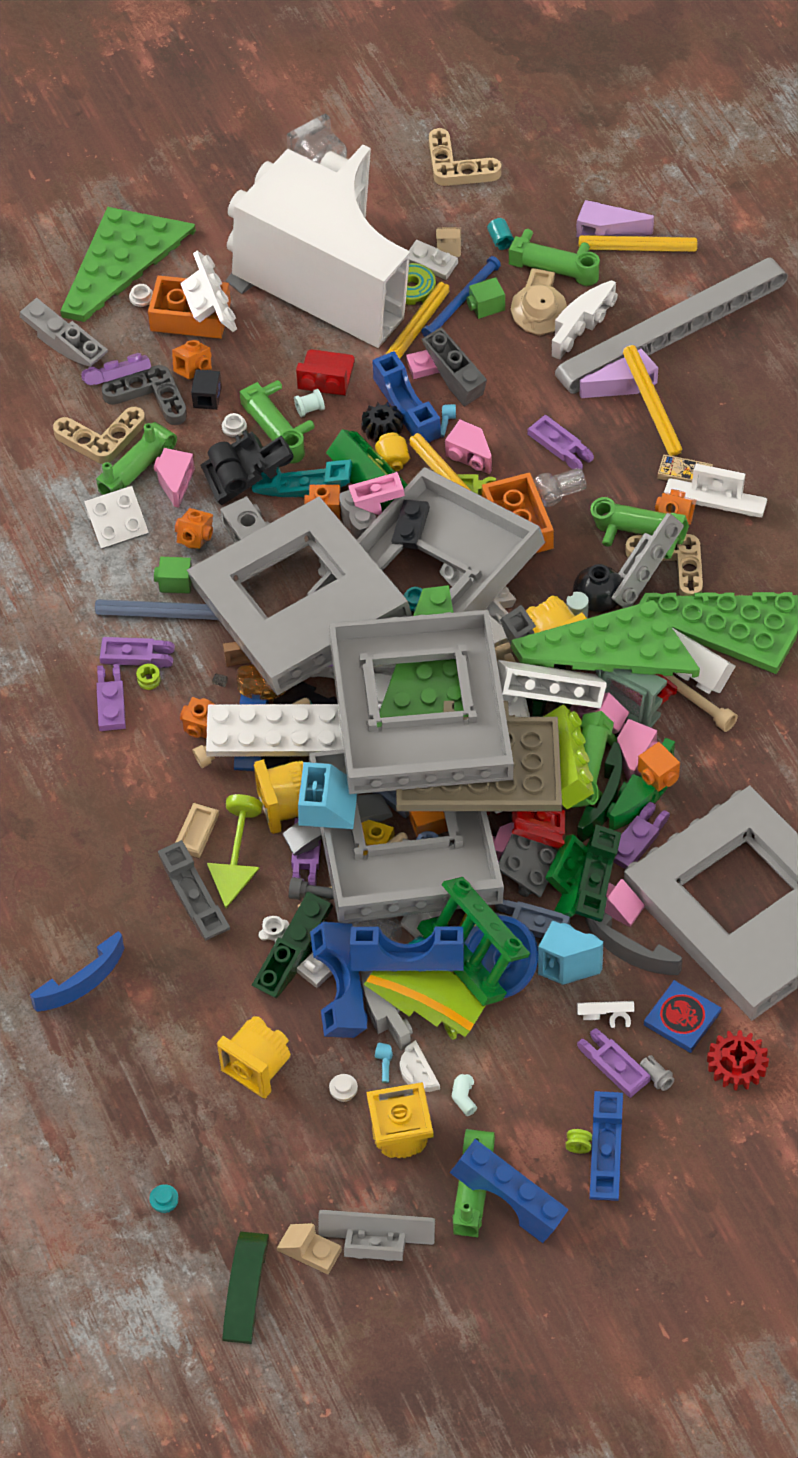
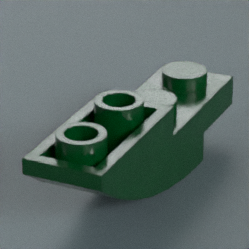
[252,892,333,998]

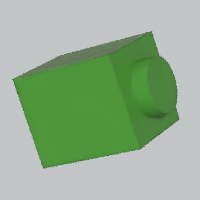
[467,277,505,319]
[154,557,192,593]

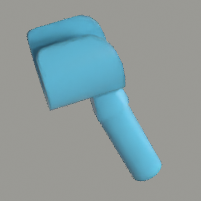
[441,404,456,437]
[375,1043,393,1083]

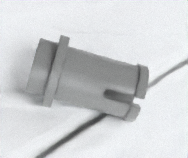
[640,1055,674,1091]

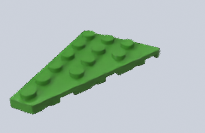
[61,207,196,322]
[377,585,468,727]
[639,592,798,674]
[511,600,700,678]

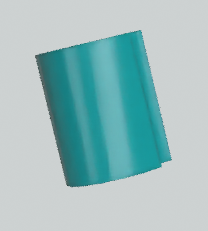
[487,218,514,250]

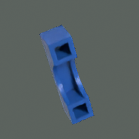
[372,351,441,442]
[310,922,367,1038]
[350,926,464,972]
[450,1139,569,1243]

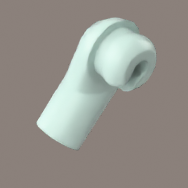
[452,1074,477,1116]

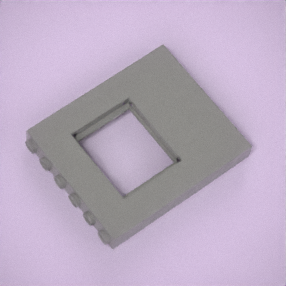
[307,467,545,613]
[187,496,412,695]
[329,610,514,794]
[309,749,504,923]
[624,786,798,1020]

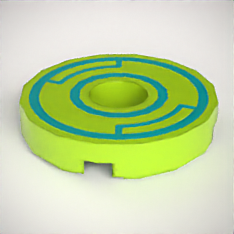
[405,263,436,305]

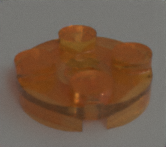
[237,664,286,700]

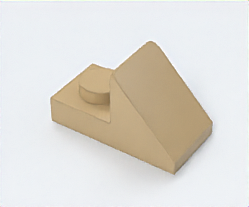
[436,227,461,257]
[277,1223,342,1274]

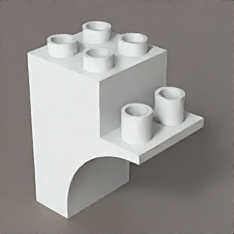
[227,145,410,348]

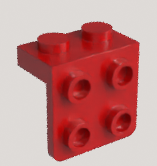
[296,349,355,396]

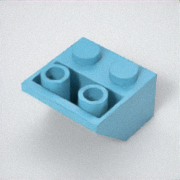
[298,762,357,829]
[538,921,603,985]

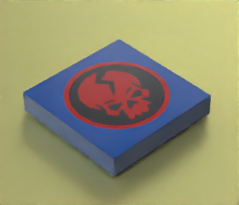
[644,980,721,1053]

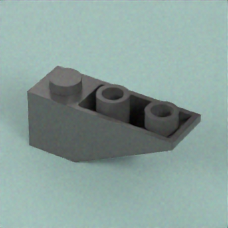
[422,327,487,407]

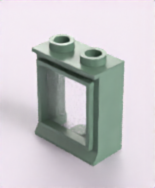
[596,668,667,728]

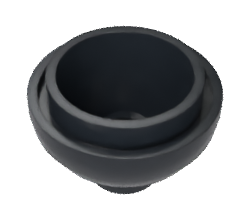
[573,564,623,612]

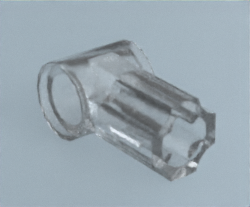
[533,468,587,507]

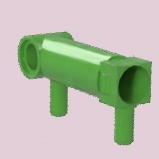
[509,229,600,286]
[240,380,315,463]
[96,422,177,495]
[590,497,689,559]
[571,711,617,808]
[453,1129,495,1237]

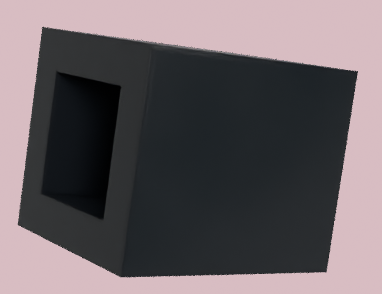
[191,370,222,410]

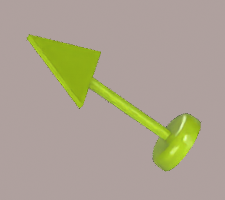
[207,794,263,908]

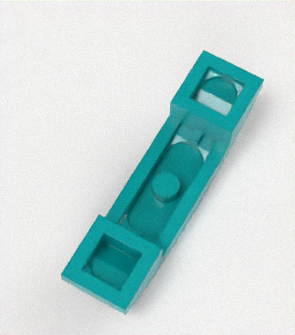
[252,459,352,497]

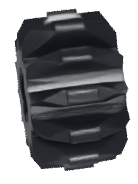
[361,401,403,442]

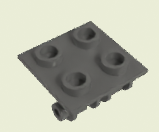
[498,834,558,897]

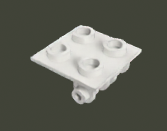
[84,486,149,549]

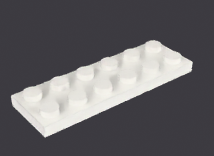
[206,704,343,756]

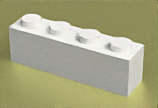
[673,628,736,694]
[497,660,607,708]

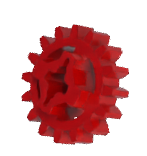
[707,1030,769,1090]

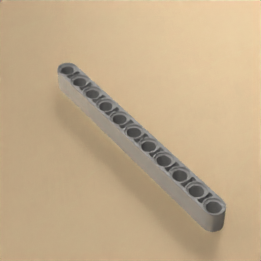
[555,258,788,393]

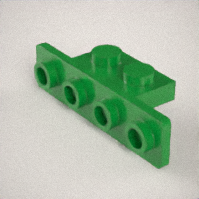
[545,828,613,917]

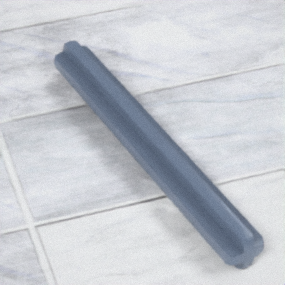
[95,599,218,620]

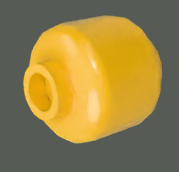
[375,433,410,472]

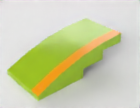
[364,971,486,1037]

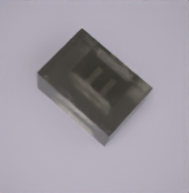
[212,673,228,687]

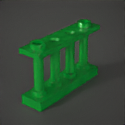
[417,877,531,1006]

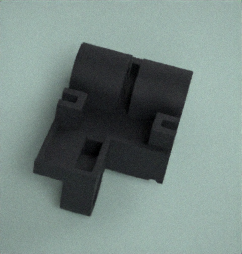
[200,430,294,505]

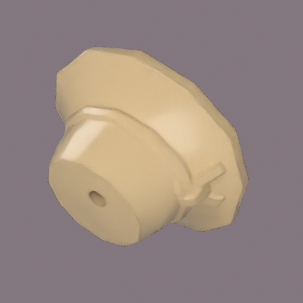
[510,284,567,336]

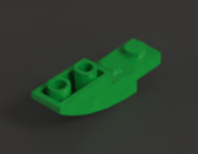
[607,738,675,831]

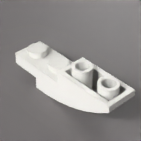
[552,280,618,360]

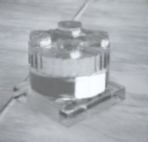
[287,113,347,164]

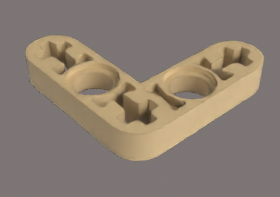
[429,128,501,186]
[53,407,146,464]
[625,534,703,596]

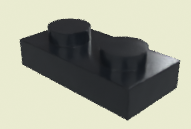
[391,500,430,549]

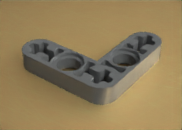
[101,365,187,425]

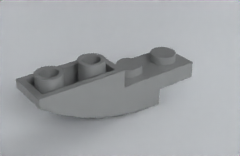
[20,298,108,367]
[361,971,413,1051]

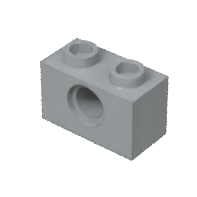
[220,497,270,543]

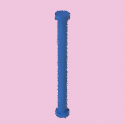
[421,256,501,337]

